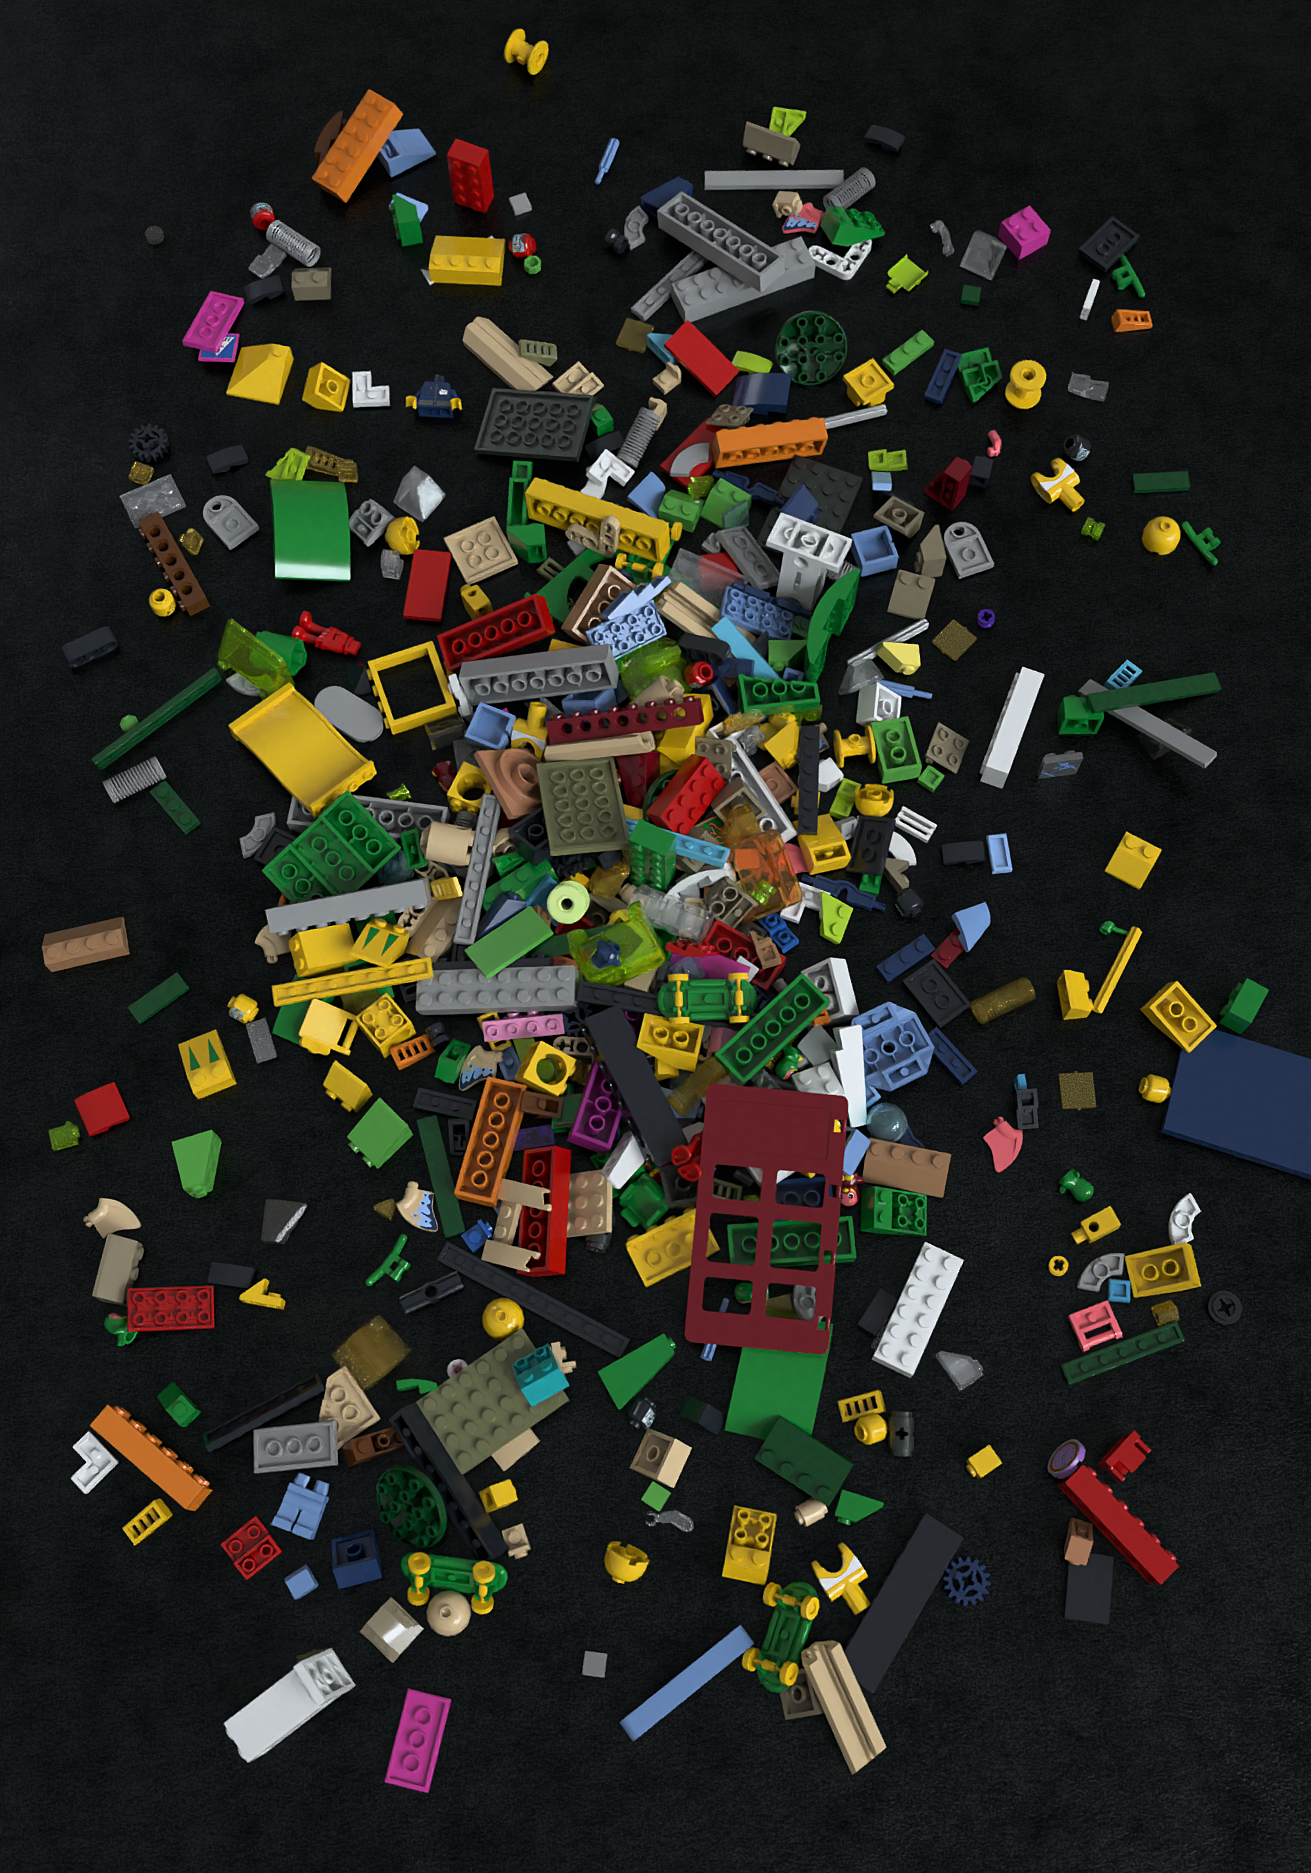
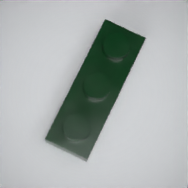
[149,780,201,835]

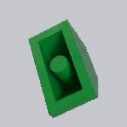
[588,403,613,439]
[435,1039,472,1084]
[157,1382,201,1427]
[834,1490,884,1525]

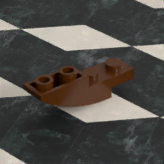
[314,111,347,167]

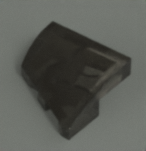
[261,1199,308,1244]

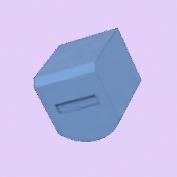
[284,1565,318,1599]

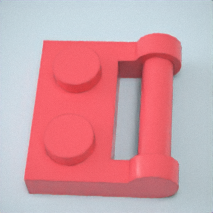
[1068,1300,1122,1352]

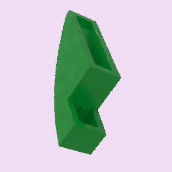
[506,461,533,534]

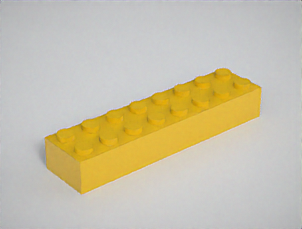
[525,477,670,563]

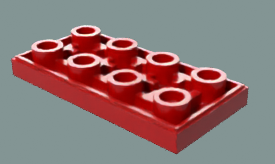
[663,320,739,397]
[660,418,722,490]
[403,549,452,622]
[127,1286,214,1332]

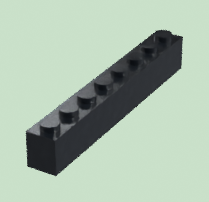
[389,1402,509,1562]

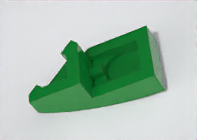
[396,1379,438,1395]

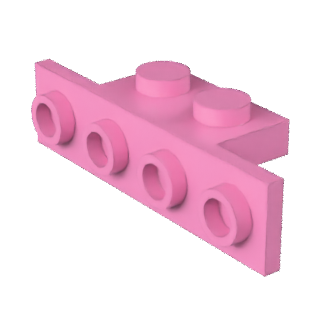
[482,1011,565,1042]

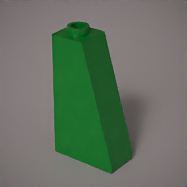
[598,1334,676,1411]

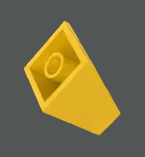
[288,923,359,977]

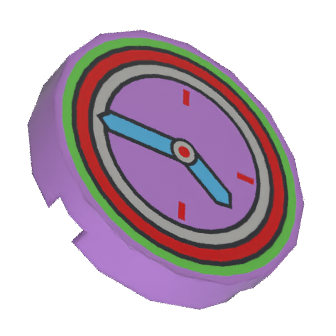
[1048,1439,1085,1479]

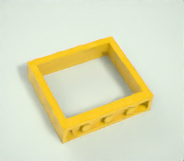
[366,641,458,735]

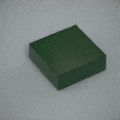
[961,285,981,306]

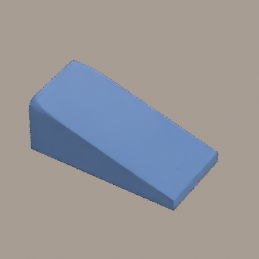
[498,1045,521,1084]

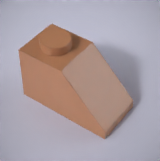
[1064,1517,1093,1566]

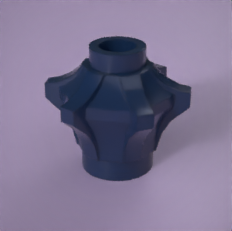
[591,939,621,968]

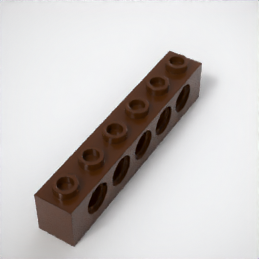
[138,512,210,616]

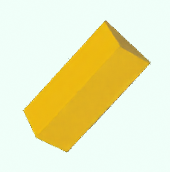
[657,693,714,767]

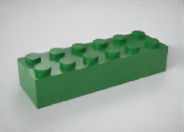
[628,819,676,897]
[712,973,830,1086]
[727,1216,856,1268]

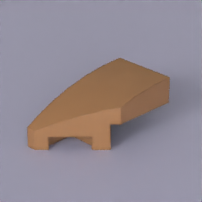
[750,931,782,969]

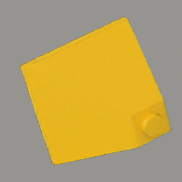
[226,344,293,405]

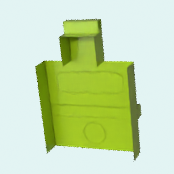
[886,255,928,294]

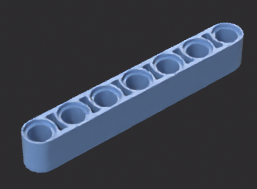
[619,1625,754,1741]

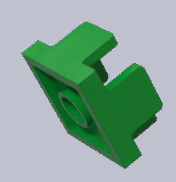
[619,1172,675,1229]

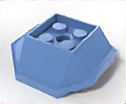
[851,1002,935,1091]

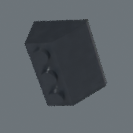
[508,807,550,867]

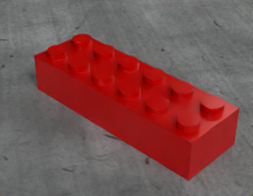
[437,594,556,673]
[517,1146,571,1277]
[1057,1465,1179,1585]

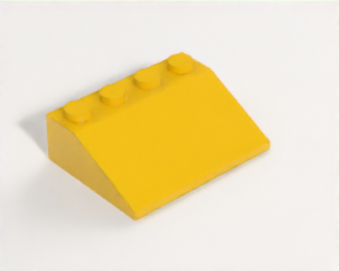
[429,236,506,286]

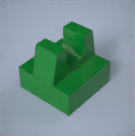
[859,874,882,896]

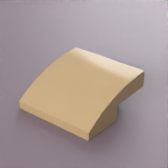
[552,361,604,395]
[492,1428,540,1471]

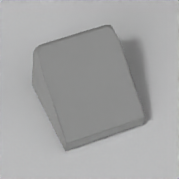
[582,1651,607,1677]

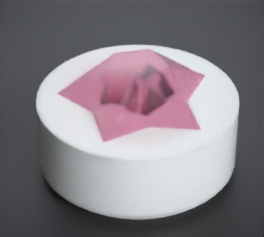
[447,1359,468,1378]

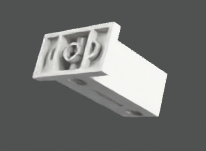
[766,512,853,612]
[224,1648,356,1762]

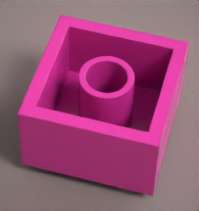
[998,206,1051,260]

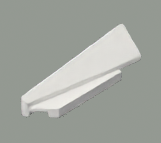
[829,1025,867,1128]
[601,1130,645,1189]

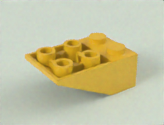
[792,814,851,875]
[722,1505,777,1585]

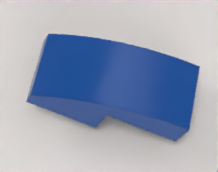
[758,910,799,954]

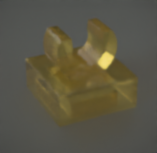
[337,459,358,482]
[128,461,154,486]
[178,528,204,555]
[567,1060,591,1085]

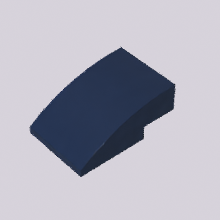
[732,373,791,415]

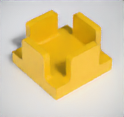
[843,359,894,407]

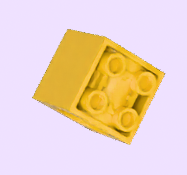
[447,762,495,816]
[355,993,416,1058]
[513,1041,576,1097]

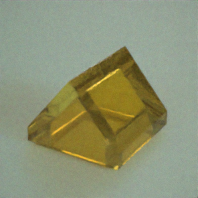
[373,1199,396,1221]
[1151,1300,1179,1327]

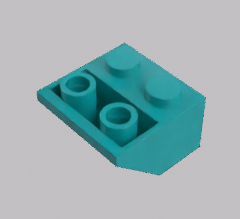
[511,1344,570,1407]

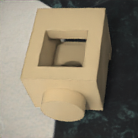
[772,191,802,217]

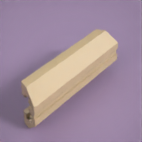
[463,317,553,391]
[655,582,757,659]
[544,731,656,763]
[801,1640,886,1775]

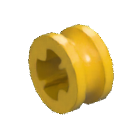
[1049,1256,1068,1276]

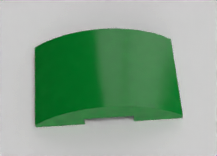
[269,479,350,581]
[803,568,861,683]
[261,790,402,928]
[724,1308,833,1440]

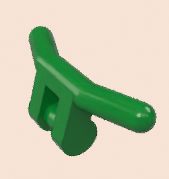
[1111,255,1145,298]
[1182,521,1221,565]
[365,1234,411,1286]

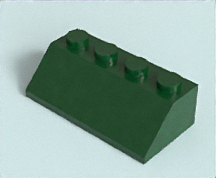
[755,1416,854,1507]

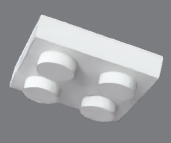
[791,1062,845,1097]

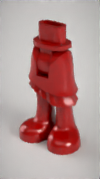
[291,610,361,655]
[671,1130,703,1181]

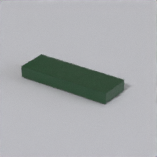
[1132,471,1190,493]
[127,973,189,1024]

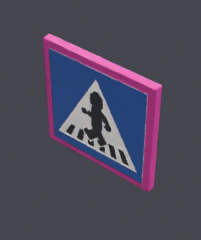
[198,333,240,362]

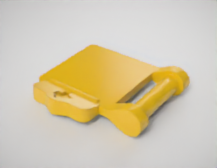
[298,999,359,1056]

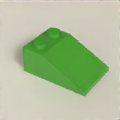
[870,716,922,784]

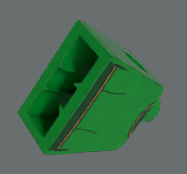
[552,1084,582,1133]

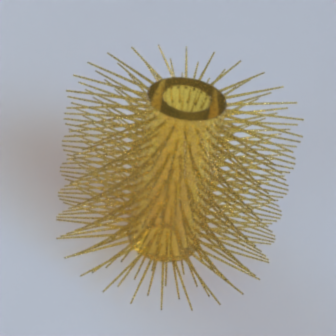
[332,1315,409,1392]

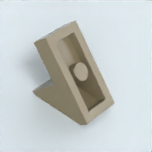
[883,858,909,892]

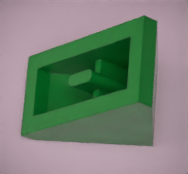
[400,828,428,871]

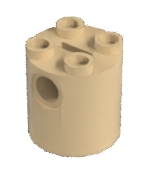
[632,675,684,721]
[420,821,476,867]

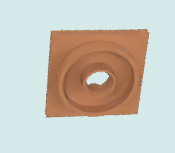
[474,748,542,819]

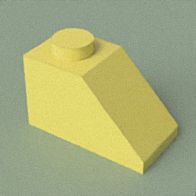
[876,642,921,675]

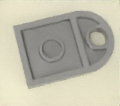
[203,495,259,550]
[943,522,994,579]

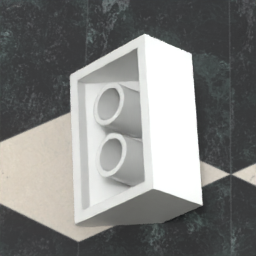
[801,957,859,1027]

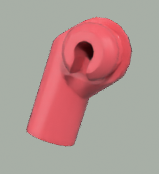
[987,430,1001,457]

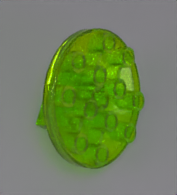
[620,637,695,698]

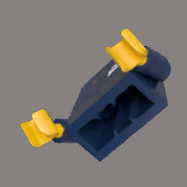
[405,375,462,418]

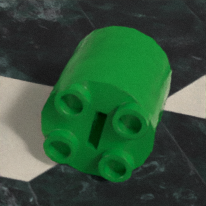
[250,630,307,676]

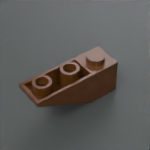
[342,1427,405,1467]

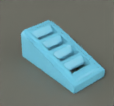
[1104,660,1142,690]

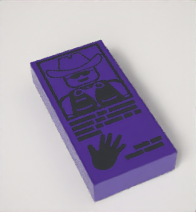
[514,1124,555,1152]

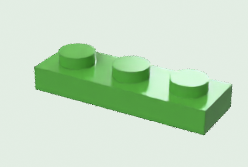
[882,330,934,375]

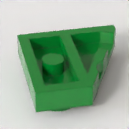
[492,851,528,880]

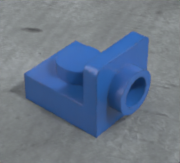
[461,1219,494,1253]

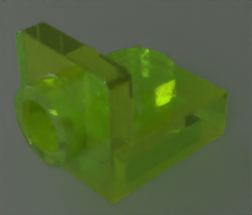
[688,476,714,500]
[794,705,822,727]
[48,1121,80,1151]

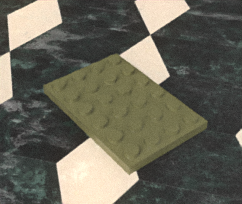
[536,757,629,856]
[416,1329,569,1475]

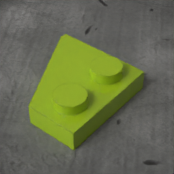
[769,107,806,136]
[266,448,310,480]
[818,891,853,944]

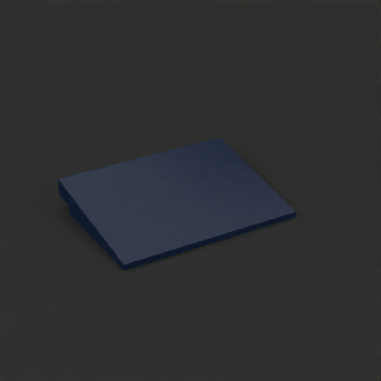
[1160,1029,1311,1180]

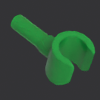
[1099,921,1129,936]

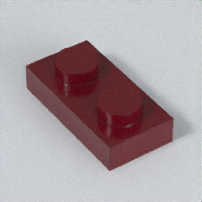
[930,928,964,970]

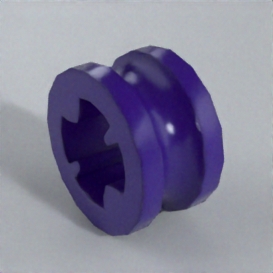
[977,609,995,628]

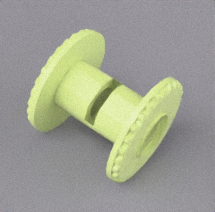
[547,881,590,924]

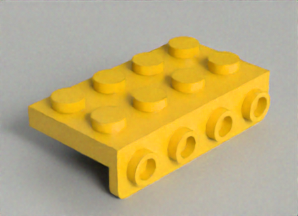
[625,1206,720,1288]

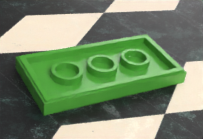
[464,906,553,980]

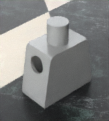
[796,1025,838,1071]

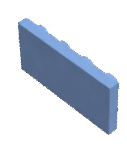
[718,586,795,640]
[584,599,667,660]

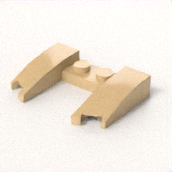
[481,1179,552,1272]

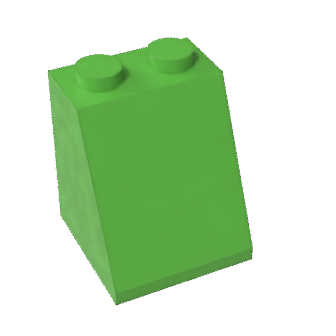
[347,1098,413,1169]
[172,1130,221,1198]

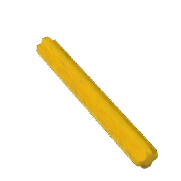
[1093,926,1142,1013]

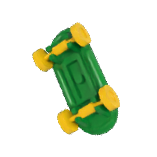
[615,512,682,585]
[657,973,757,1025]
[400,1552,508,1614]
[742,1581,819,1693]

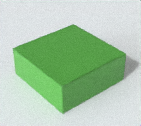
[917,765,945,792]
[641,1481,671,1512]

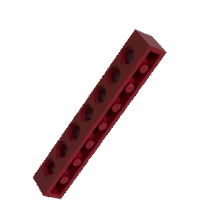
[546,696,704,745]

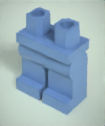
[272,1473,329,1539]

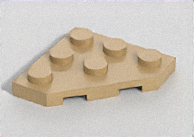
[319,1366,381,1450]

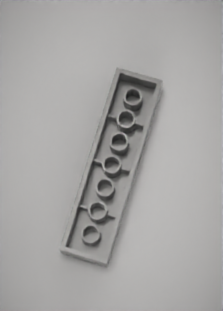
[657,191,785,293]
[671,237,815,323]
[459,644,619,706]
[287,795,450,846]
[265,877,432,936]
[416,965,579,1015]

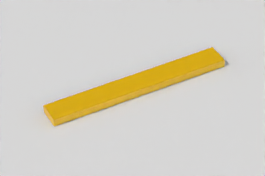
[272,957,434,1007]

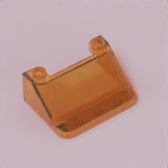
[724,829,803,924]

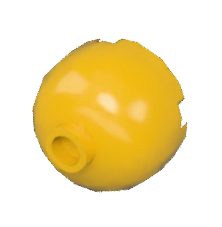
[1142,516,1181,555]
[385,517,419,554]
[855,784,894,817]
[482,1298,524,1341]
[604,1541,649,1583]

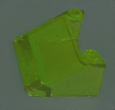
[217,618,294,700]
[567,900,666,987]

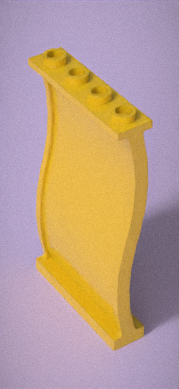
[228,682,377,819]

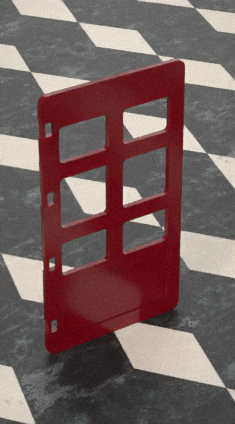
[685,1084,849,1355]

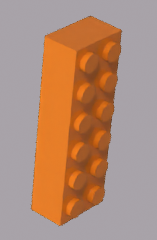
[312,89,403,203]
[711,417,828,468]
[454,1077,530,1208]
[90,1405,212,1511]

